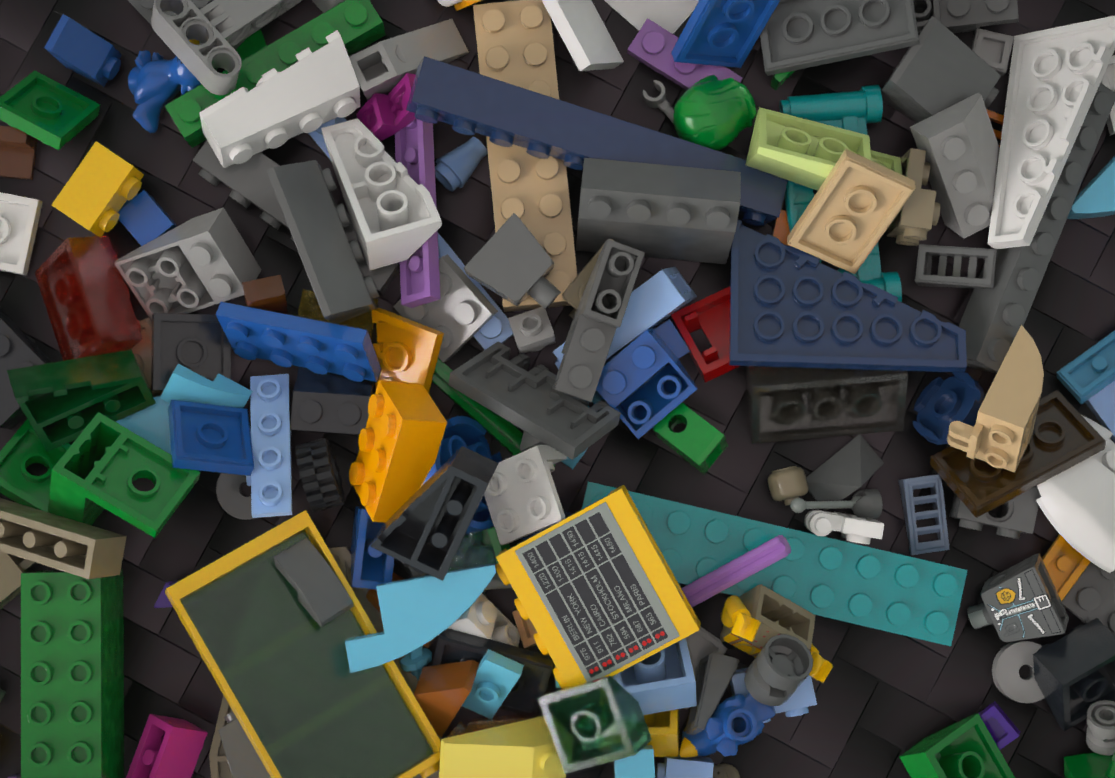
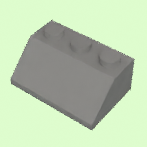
[910,93,1000,239]

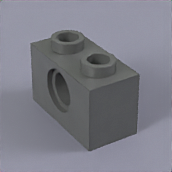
[949,487,1041,540]

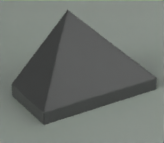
[806,434,884,511]

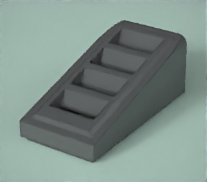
[915,244,997,289]
[685,652,739,736]

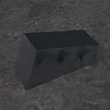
[370,446,499,581]

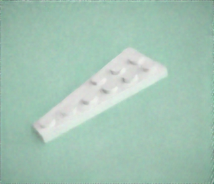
[987,15,1115,249]

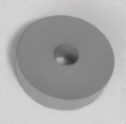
[992,640,1045,703]

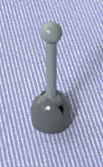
[790,489,883,519]

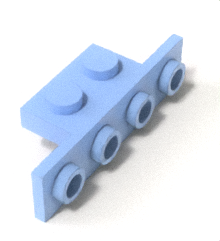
[246,374,292,518]

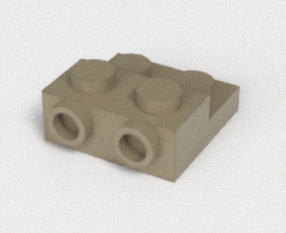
[886,148,940,246]

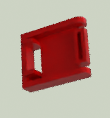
[671,286,739,383]

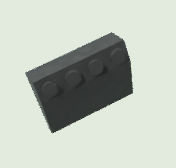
[576,158,741,264]

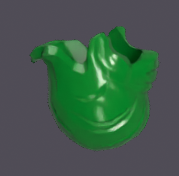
[673,75,757,151]

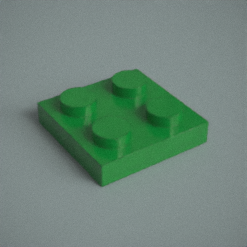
[0,70,100,150]

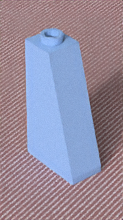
[553,267,697,369]

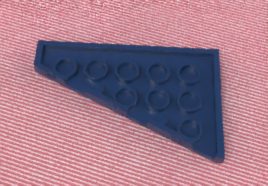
[729,220,967,372]

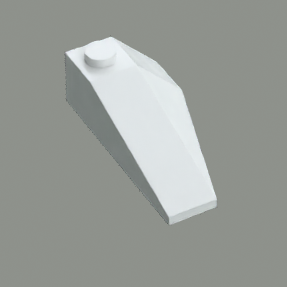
[321,118,442,270]

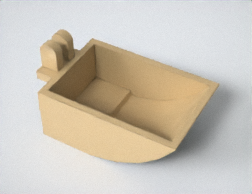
[947,325,1044,473]

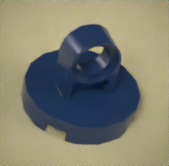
[913,372,985,445]

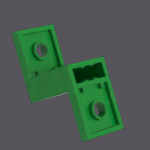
[0,412,200,538]

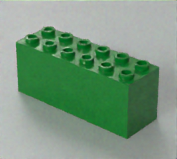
[21,569,124,778]

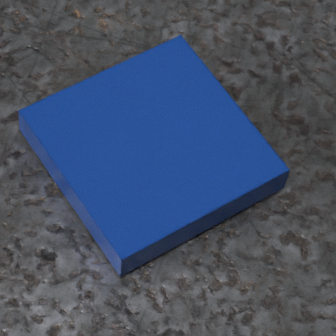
[168,400,254,476]

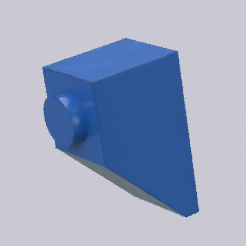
[44,14,122,87]
[351,506,394,589]

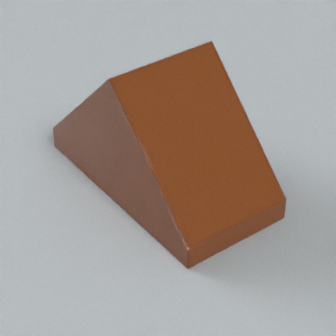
[414,660,479,737]

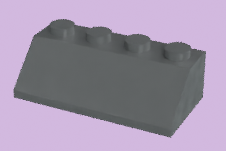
[266,160,379,324]

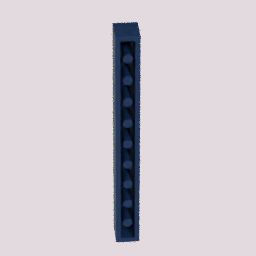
[406,56,788,226]

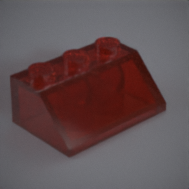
[35,236,143,361]

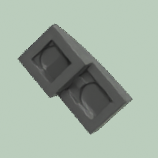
[274,537,353,627]

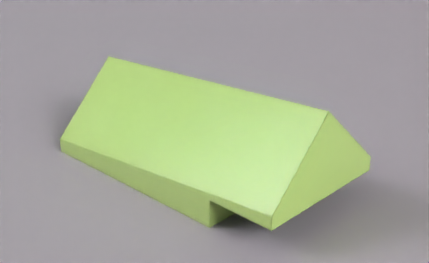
[745,107,902,191]

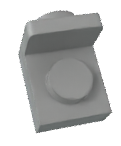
[508,307,556,354]

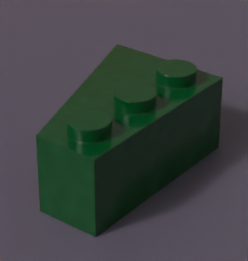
[7,349,156,452]

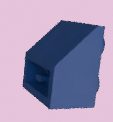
[596,328,698,439]

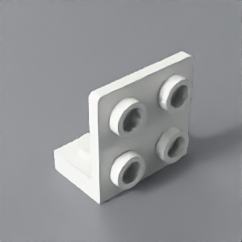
[484,445,567,545]

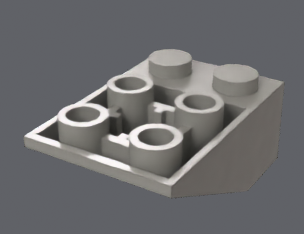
[114,207,262,321]

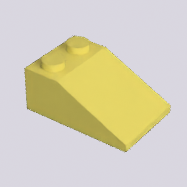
[439,715,569,778]

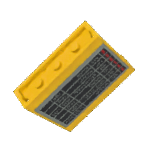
[495,485,701,697]

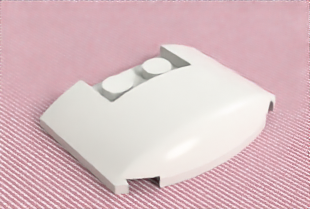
[1036,415,1115,573]

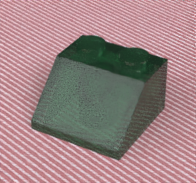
[537,676,652,774]

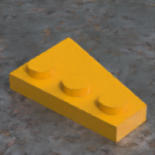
[372,308,444,393]

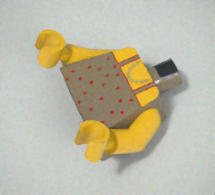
[720,584,833,683]

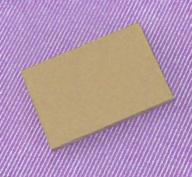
[787,149,916,274]

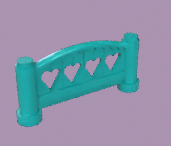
[779,84,902,302]

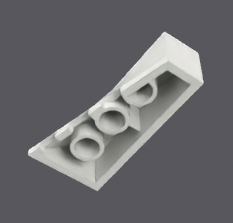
[199,30,360,168]

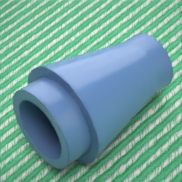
[435,137,488,192]

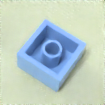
[611,638,697,719]

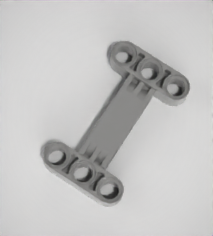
[151,0,345,95]

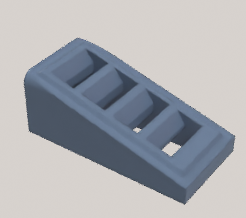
[898,474,950,555]

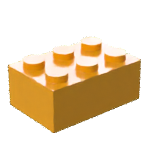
[349,380,447,522]

